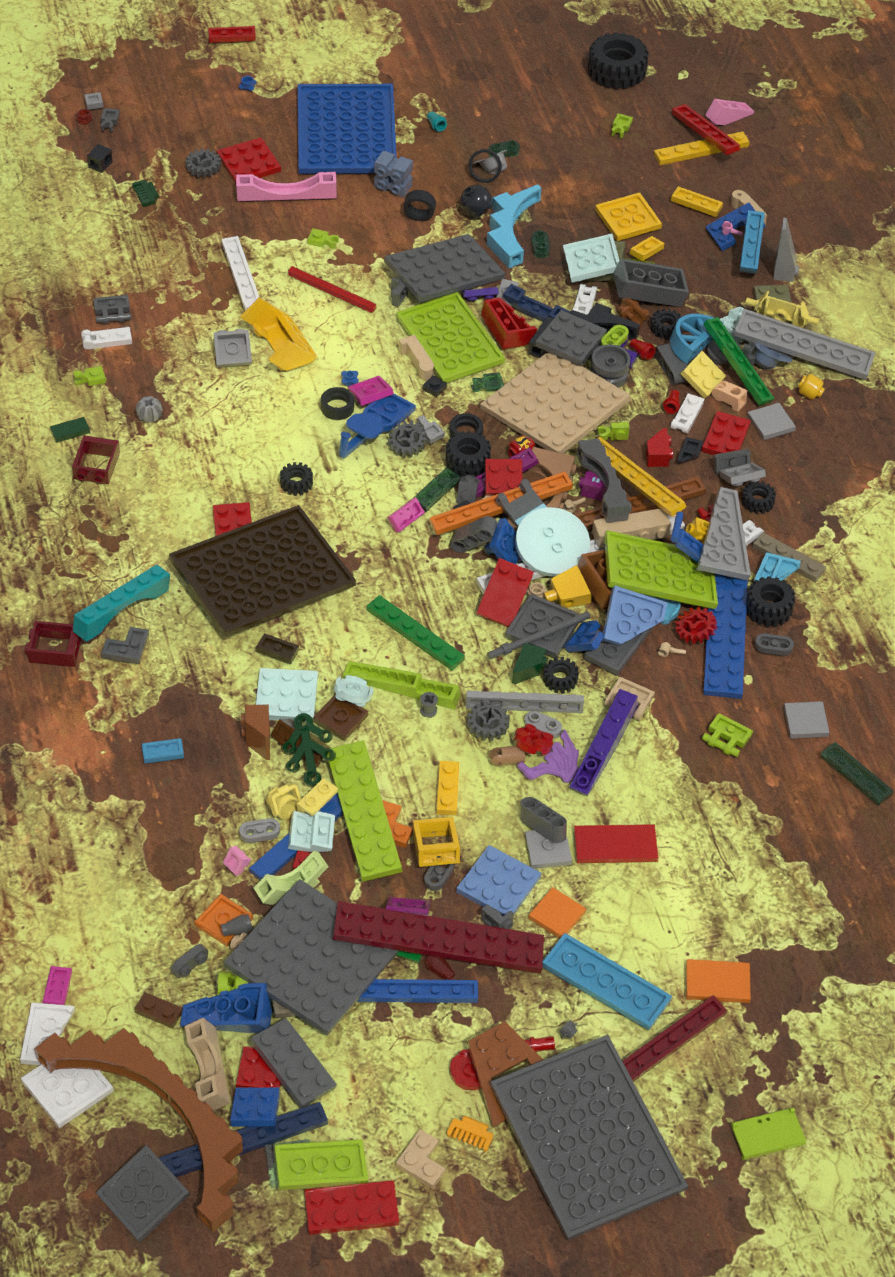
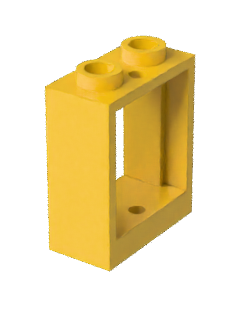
[413,817,460,867]

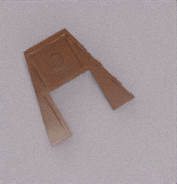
[467,1021,543,1128]

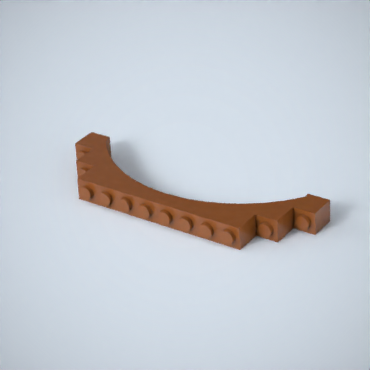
[34,1028,243,1232]

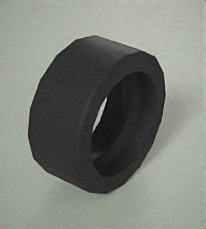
[403,190,436,221]
[321,387,354,420]
[449,413,483,437]

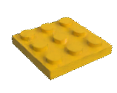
[595,192,662,241]

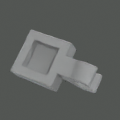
[417,415,445,444]

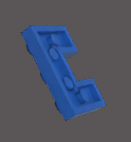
[706,202,765,251]

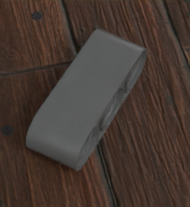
[654,343,687,385]
[450,516,498,553]
[520,797,567,843]

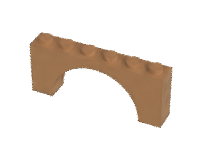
[508,447,577,533]

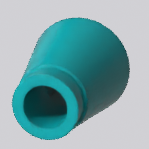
[427,111,447,132]

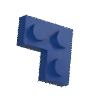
[564,620,604,652]

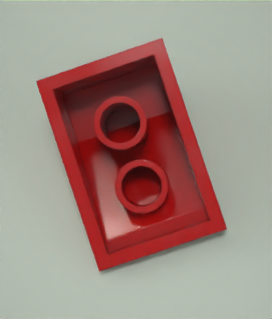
[476,558,534,627]

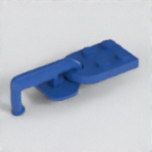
[339,394,416,459]

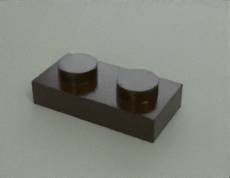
[256,633,299,664]

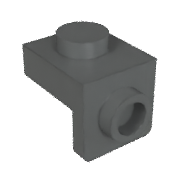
[457,475,480,503]

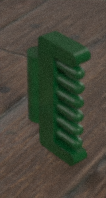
[132,180,159,207]

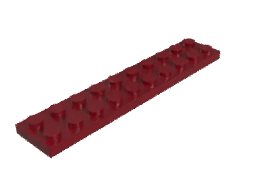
[333,901,544,974]

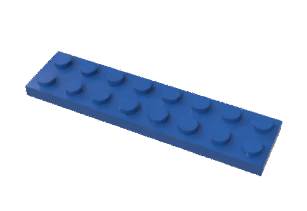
[703,574,748,699]

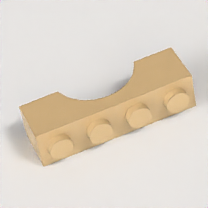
[185,1018,230,1111]

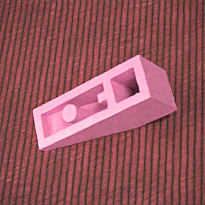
[706,99,755,126]

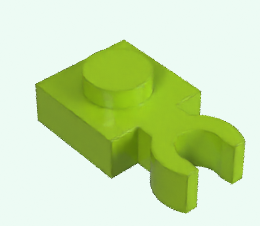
[612,113,633,138]
[307,228,339,248]

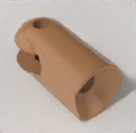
[489,746,525,766]

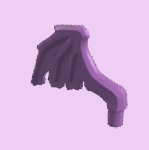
[517,729,579,783]

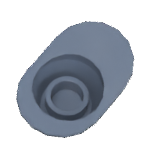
[754,342,793,369]

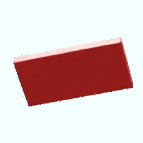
[574,824,659,863]

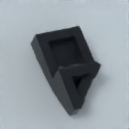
[677,437,703,464]

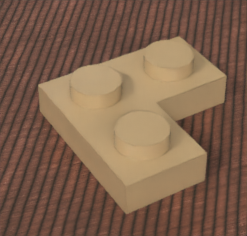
[396,1129,445,1189]

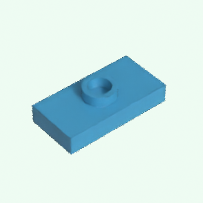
[142,738,184,764]

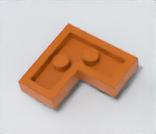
[382,800,413,848]

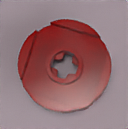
[513,724,554,755]

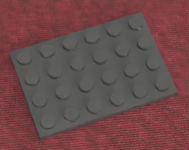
[384,234,506,302]

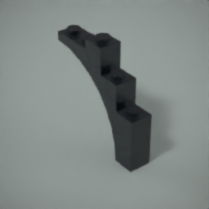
[528,303,640,358]

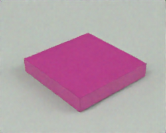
[347,375,394,406]

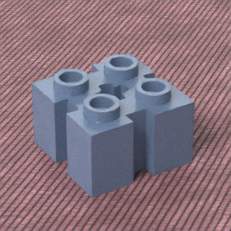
[374,151,413,197]

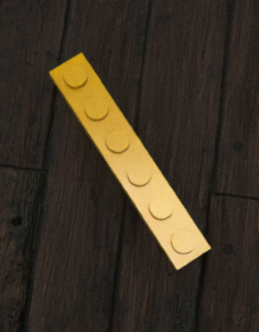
[654,132,749,165]

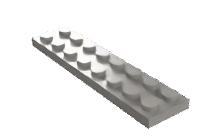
[734,309,876,380]

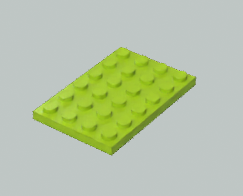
[396,292,505,383]
[604,530,718,609]

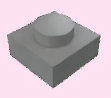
[84,92,103,110]

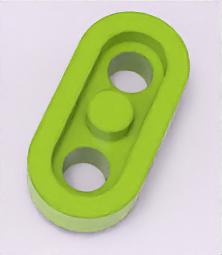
[601,325,629,346]

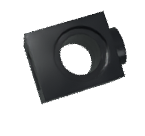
[87,144,113,173]

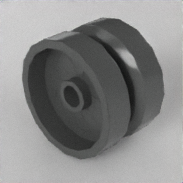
[591,344,630,388]

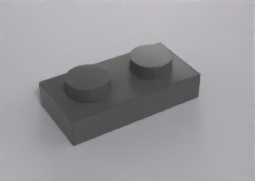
[714,449,751,474]

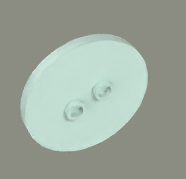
[515,507,590,577]

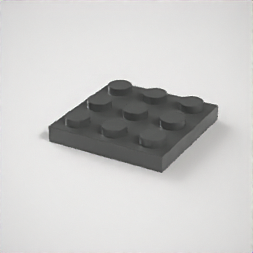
[535,310,607,366]
[505,594,579,658]
[96,1145,191,1242]

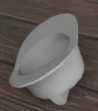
[472,150,507,174]

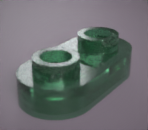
[488,140,520,158]
[531,230,550,258]

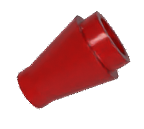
[630,339,655,360]
[663,390,680,414]

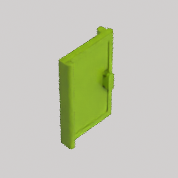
[730,1107,806,1160]

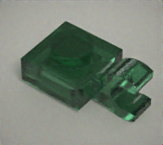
[471,372,504,392]

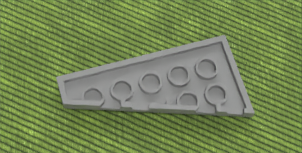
[697,487,751,580]

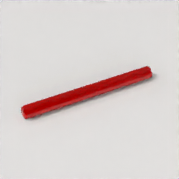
[288,266,377,313]

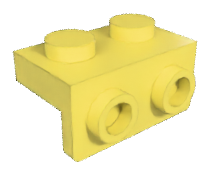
[297,778,338,816]

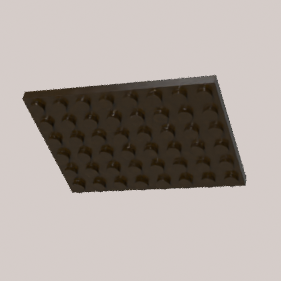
[168,505,356,637]

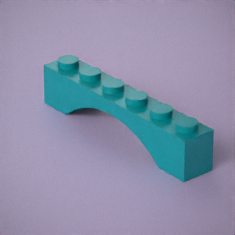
[73,564,170,642]

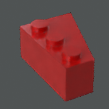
[481,297,537,349]

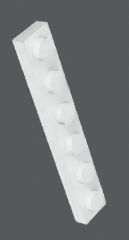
[222,236,259,311]

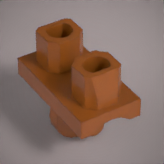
[618,297,650,327]

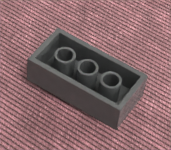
[613,258,689,307]

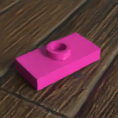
[387,497,425,533]
[42,966,73,1005]

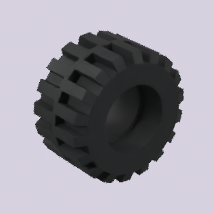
[445,431,491,478]
[746,576,795,627]

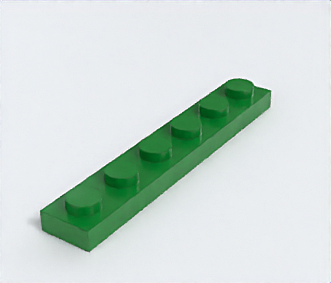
[703,317,775,406]
[367,595,465,671]

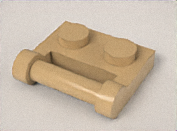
[604,677,655,721]

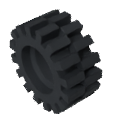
[651,308,682,340]
[280,462,313,496]
[741,481,776,514]
[543,657,579,694]

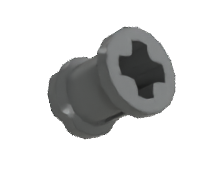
[420,692,438,718]

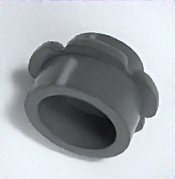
[559,1020,578,1039]

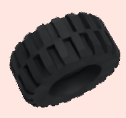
[588,32,649,89]

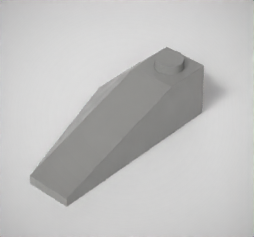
[773,218,799,282]

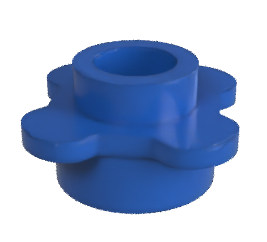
[239,76,257,91]
[341,370,359,386]

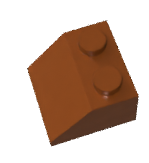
[241,704,270,760]

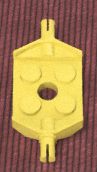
[745,291,820,328]

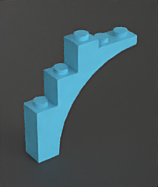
[487,184,542,268]

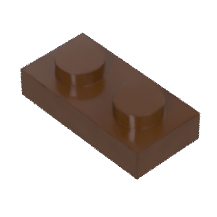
[135,992,183,1029]

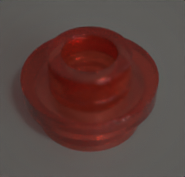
[76,109,92,124]

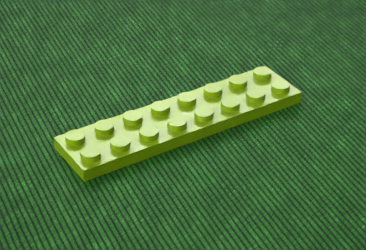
[327,740,402,882]

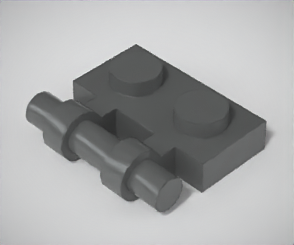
[94,295,131,324]

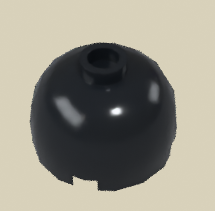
[460,185,494,218]

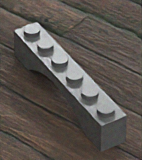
[577,439,632,522]

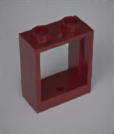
[72,435,120,484]
[25,621,82,667]

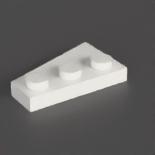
[20,1003,75,1065]

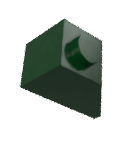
[512,643,548,684]

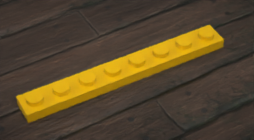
[597,437,686,517]

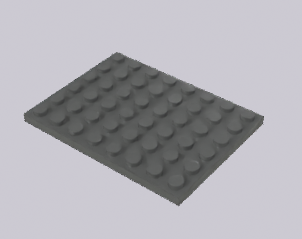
[490,1035,688,1241]

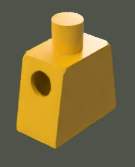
[543,565,591,608]

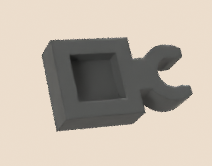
[101,108,120,132]

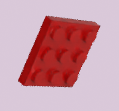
[217,137,281,185]

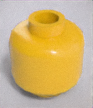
[797,374,825,400]

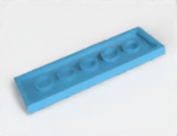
[542,933,672,1030]

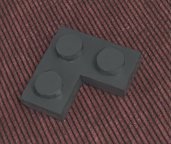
[101,627,149,664]

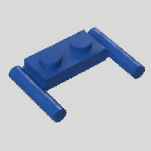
[671,511,703,563]

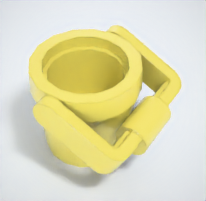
[266,784,301,820]

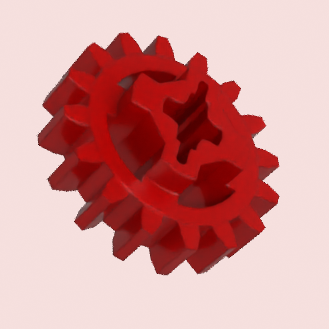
[675,607,717,644]

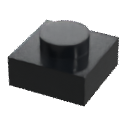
[422,375,447,398]

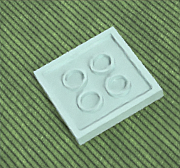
[563,234,619,282]
[256,668,318,722]

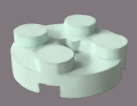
[334,675,374,707]

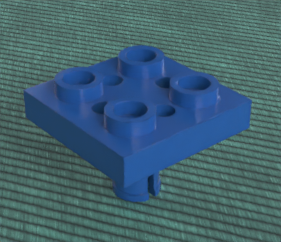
[485,518,519,564]

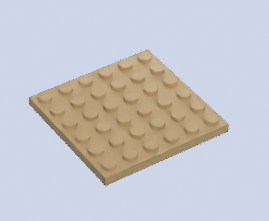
[480,352,631,453]

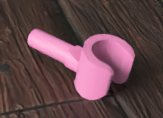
[722,221,743,236]

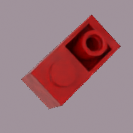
[645,428,673,467]

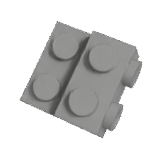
[214,329,252,368]

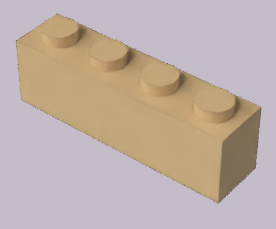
[592,508,671,549]

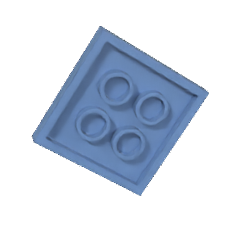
[456,845,542,917]

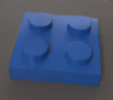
[230,1087,280,1127]

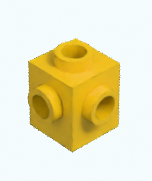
[686,517,709,544]

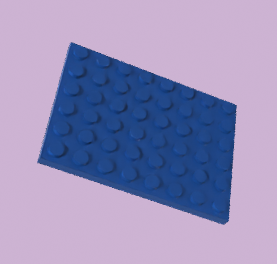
[298,84,396,174]

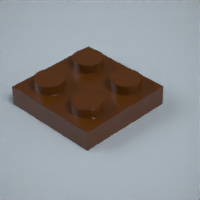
[313,694,368,741]

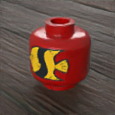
[508,435,535,457]

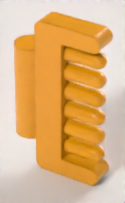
[447,1116,493,1152]

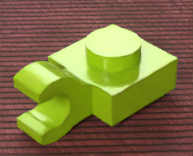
[73,366,106,386]
[597,422,630,440]

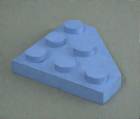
[602,586,668,646]

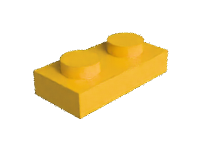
[630,236,665,261]

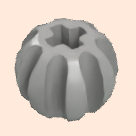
[136,396,163,423]

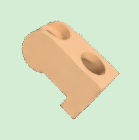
[712,381,747,412]

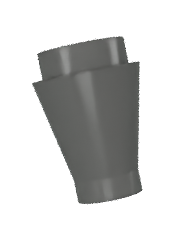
[221,914,253,937]

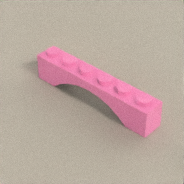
[236,172,336,201]

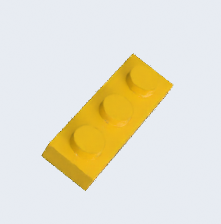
[671,186,723,217]
[436,761,460,815]

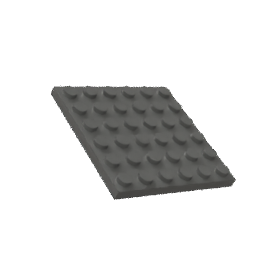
[224,879,399,1036]

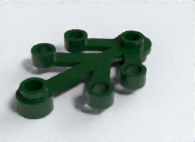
[283,713,336,787]

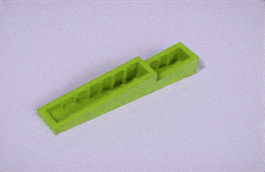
[343,661,461,710]

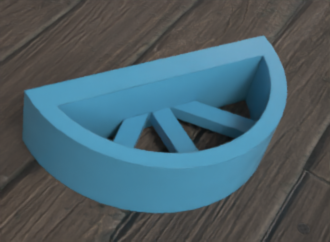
[739,210,765,274]
[670,314,724,364]

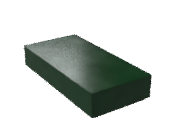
[50,417,90,443]

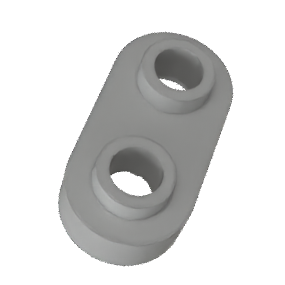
[524,711,562,739]
[239,818,280,843]

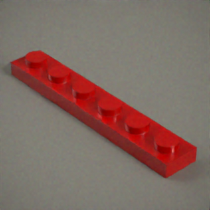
[672,104,740,155]

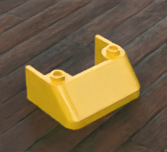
[240,297,318,371]

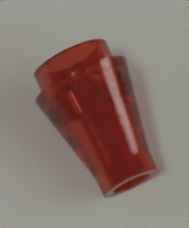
[425,956,456,980]

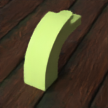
[254,851,328,905]

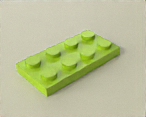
[273,1139,368,1190]

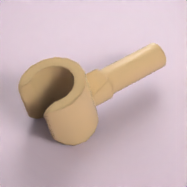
[564,497,586,513]
[658,642,686,657]

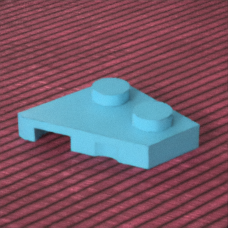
[754,552,801,581]

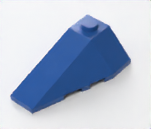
[180,983,272,1033]

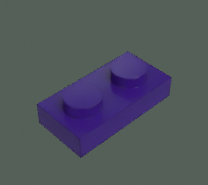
[462,287,499,300]

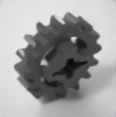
[185,148,221,178]
[388,420,428,458]
[467,701,510,741]

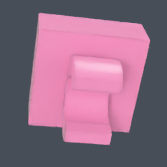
[223,846,251,876]

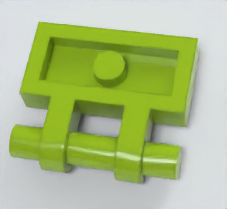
[702,713,753,757]

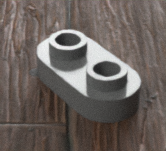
[755,633,794,656]
[424,856,455,891]
[171,944,209,978]

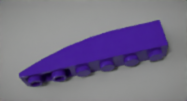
[569,689,638,796]

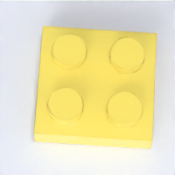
[680,351,726,399]

